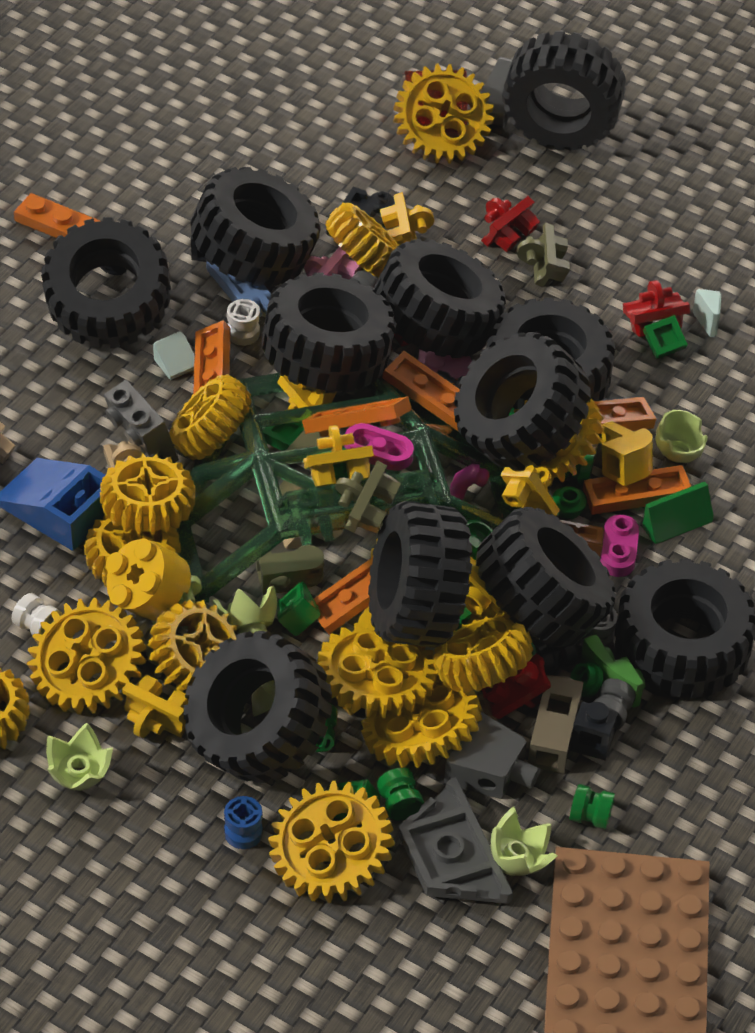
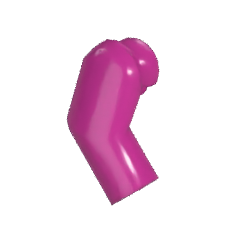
[445,464,489,506]

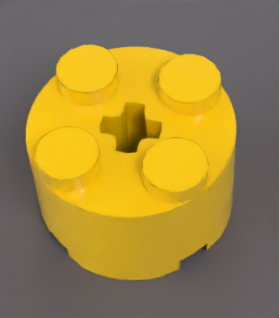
[106,538,191,621]

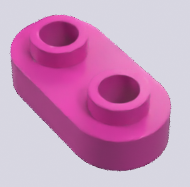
[344,423,414,471]
[600,515,639,577]

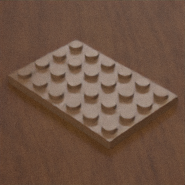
[544,847,710,1033]

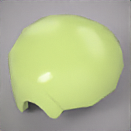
[655,410,708,463]

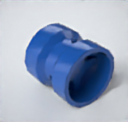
[224,796,263,849]

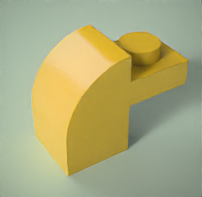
[601,421,653,486]

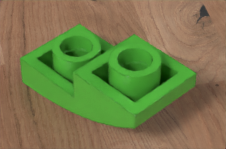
[580,634,645,708]

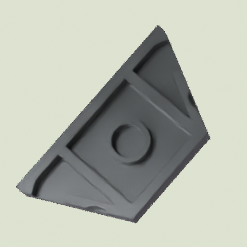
[398,777,513,903]

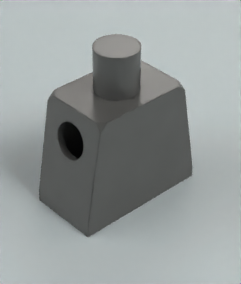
[444,711,540,799]

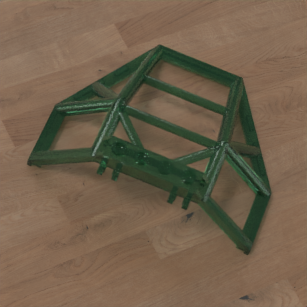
[173,373,521,604]

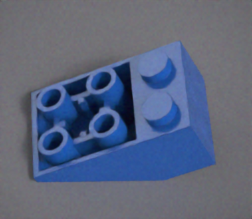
[0,458,105,551]

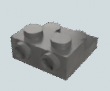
[104,380,179,463]

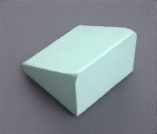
[693,289,721,337]
[153,331,195,380]

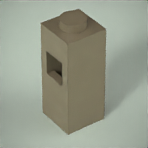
[528,674,584,774]

